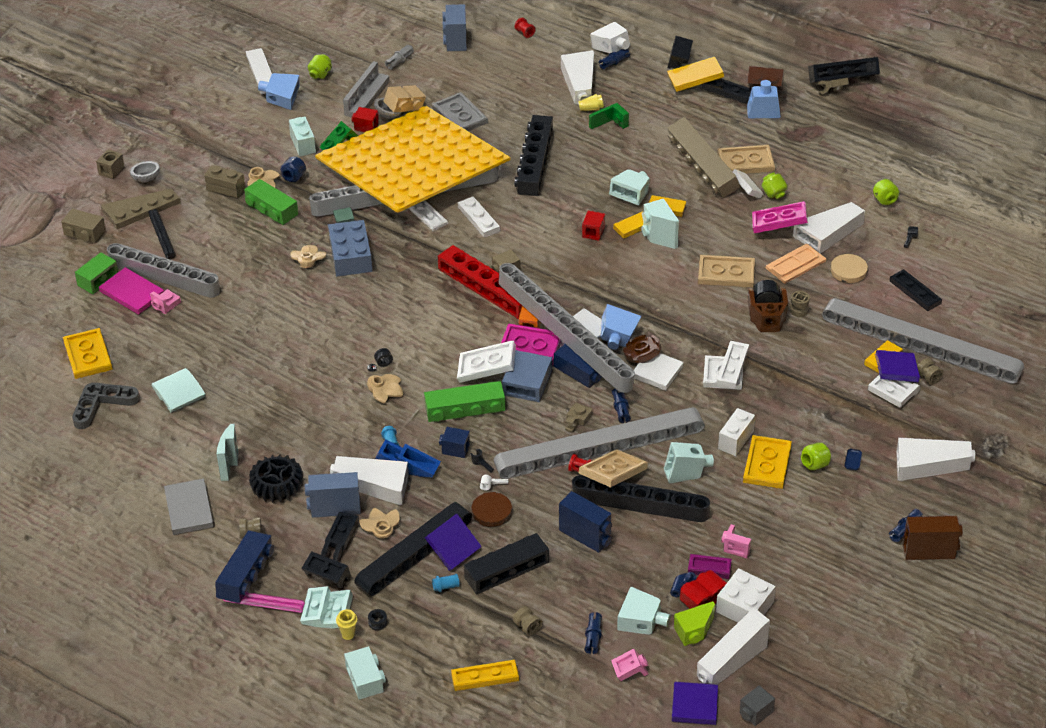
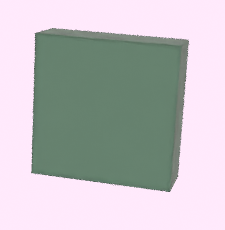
[333,207,355,223]

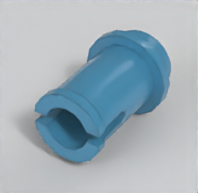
[381,426,399,446]
[432,574,460,592]

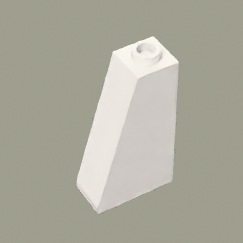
[561,50,594,105]
[793,202,865,254]
[896,438,975,481]
[330,456,409,505]
[697,608,770,685]

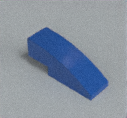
[375,439,441,477]

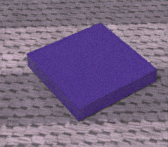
[875,350,920,382]
[425,514,482,571]
[672,682,718,725]

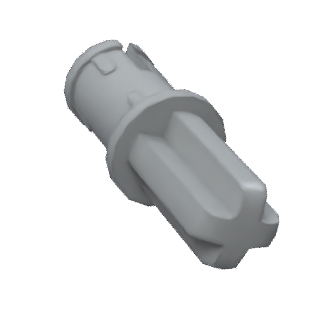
[385,45,414,70]

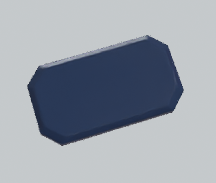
[844,449,862,471]

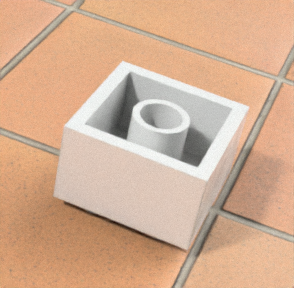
[716,568,775,623]

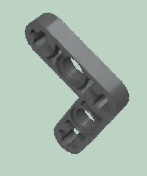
[72,383,140,429]

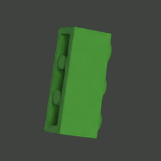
[244,179,298,225]

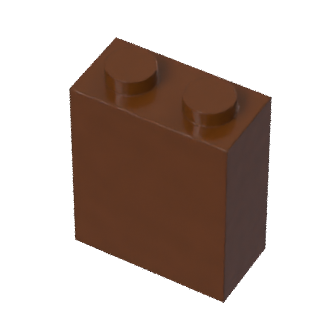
[747,66,784,91]
[903,516,963,560]

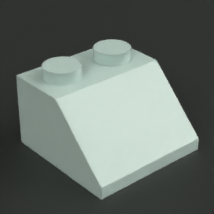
[641,199,679,249]

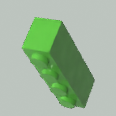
[424,381,505,422]

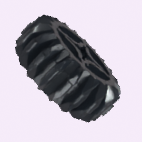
[249,454,304,503]

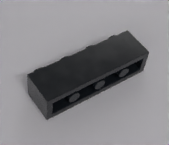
[808,57,880,83]
[464,533,549,595]

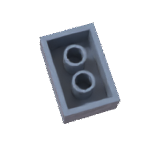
[328,220,372,277]

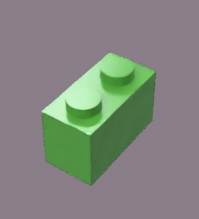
[75,252,118,294]

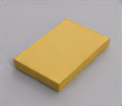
[667,57,724,92]
[63,328,113,379]
[743,435,792,489]

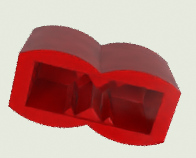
[680,570,727,609]

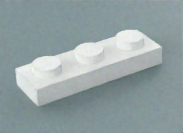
[458,197,500,238]
[716,341,749,389]

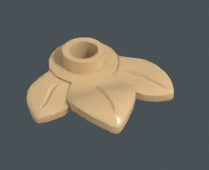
[247,167,280,188]
[290,245,327,268]
[367,374,403,404]
[359,508,400,538]

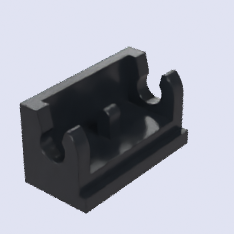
[667,36,693,69]
[301,551,351,589]

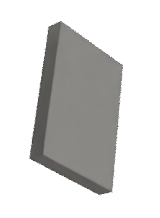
[432,92,488,131]
[164,479,214,535]

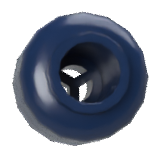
[280,156,306,182]

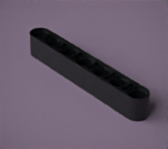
[572,475,710,522]
[354,502,473,596]

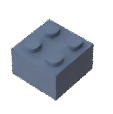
[442,4,467,51]

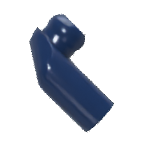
[670,572,697,597]

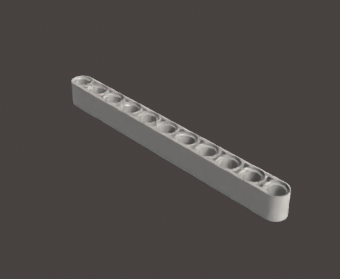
[309,167,498,216]
[499,263,635,393]
[822,298,1024,384]
[493,408,705,479]

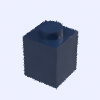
[439,427,470,458]

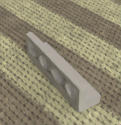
[343,61,389,117]

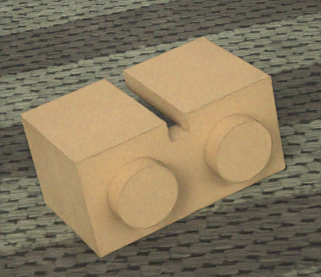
[384,85,426,113]

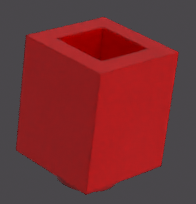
[351,107,379,132]
[582,210,605,241]

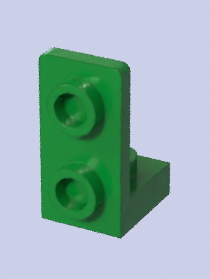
[589,103,629,129]
[320,121,359,150]

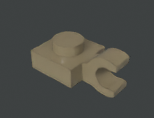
[817,78,849,94]
[565,402,593,433]

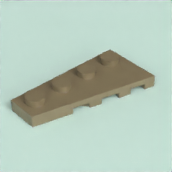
[100,188,181,229]

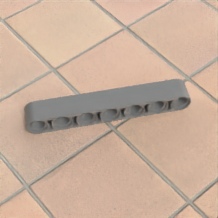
[107,243,220,298]

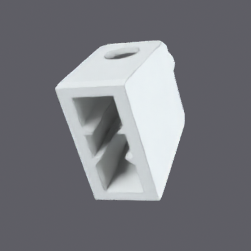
[590,22,630,53]

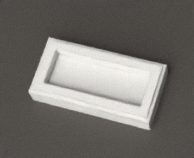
[733,169,763,199]

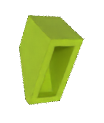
[674,602,715,646]

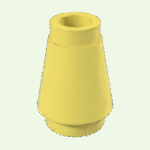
[578,94,604,111]
[336,609,357,640]

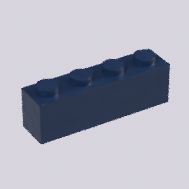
[215,530,274,603]

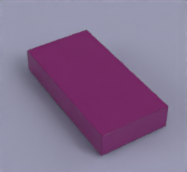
[688,554,732,579]

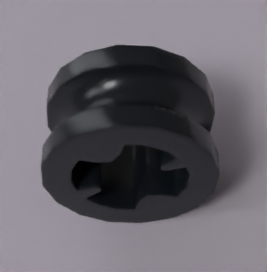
[374,348,393,367]
[368,609,387,631]

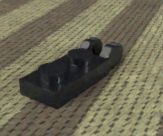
[321,511,359,562]

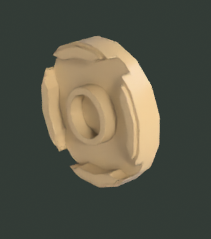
[831,254,868,283]

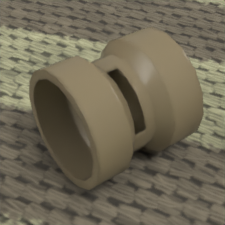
[790,291,810,317]
[917,358,943,385]
[239,517,262,539]
[513,606,543,636]

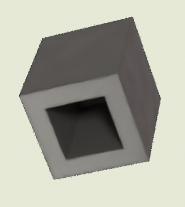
[739,685,775,726]

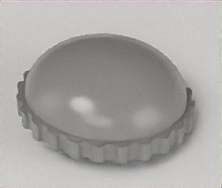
[374,98,402,119]
[130,161,160,182]

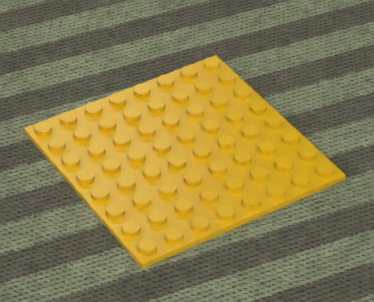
[315,106,510,213]

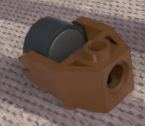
[748,280,788,332]

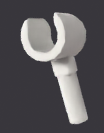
[480,475,508,491]

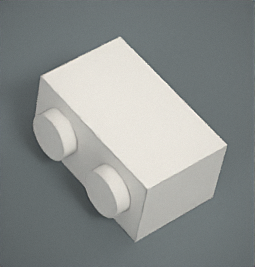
[718,408,755,456]

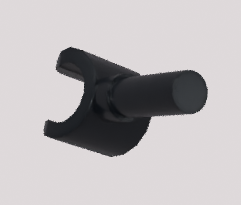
[904,226,918,248]
[470,449,494,473]

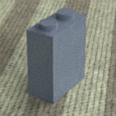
[502,350,552,403]
[305,472,361,518]

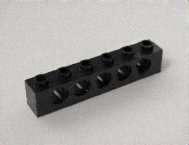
[514,115,553,196]

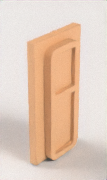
[765,243,826,284]

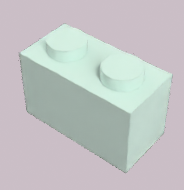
[289,116,316,157]
[344,646,386,700]

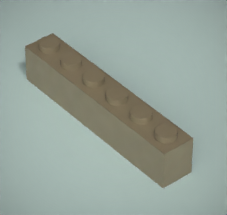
[667,117,741,198]

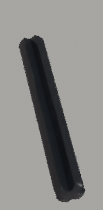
[149,209,175,259]

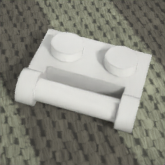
[868,375,920,408]

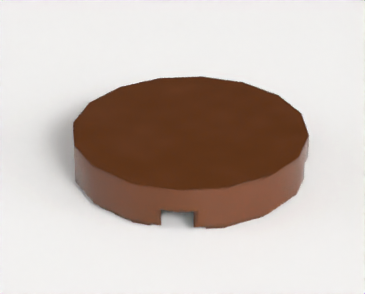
[623,335,661,363]
[471,492,512,527]

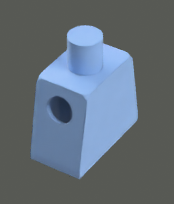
[258,73,300,110]
[747,80,781,118]
[601,304,641,350]

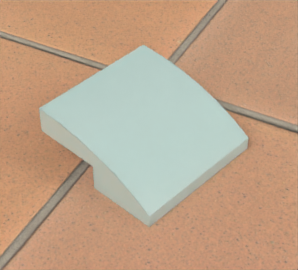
[152,368,205,413]
[217,424,239,481]
[300,586,353,628]

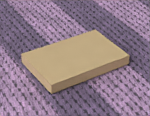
[717,145,775,174]
[698,255,755,288]
[579,449,648,487]

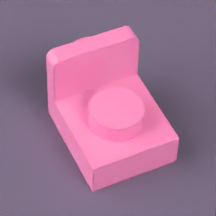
[150,289,181,314]
[721,524,751,558]
[611,649,648,681]

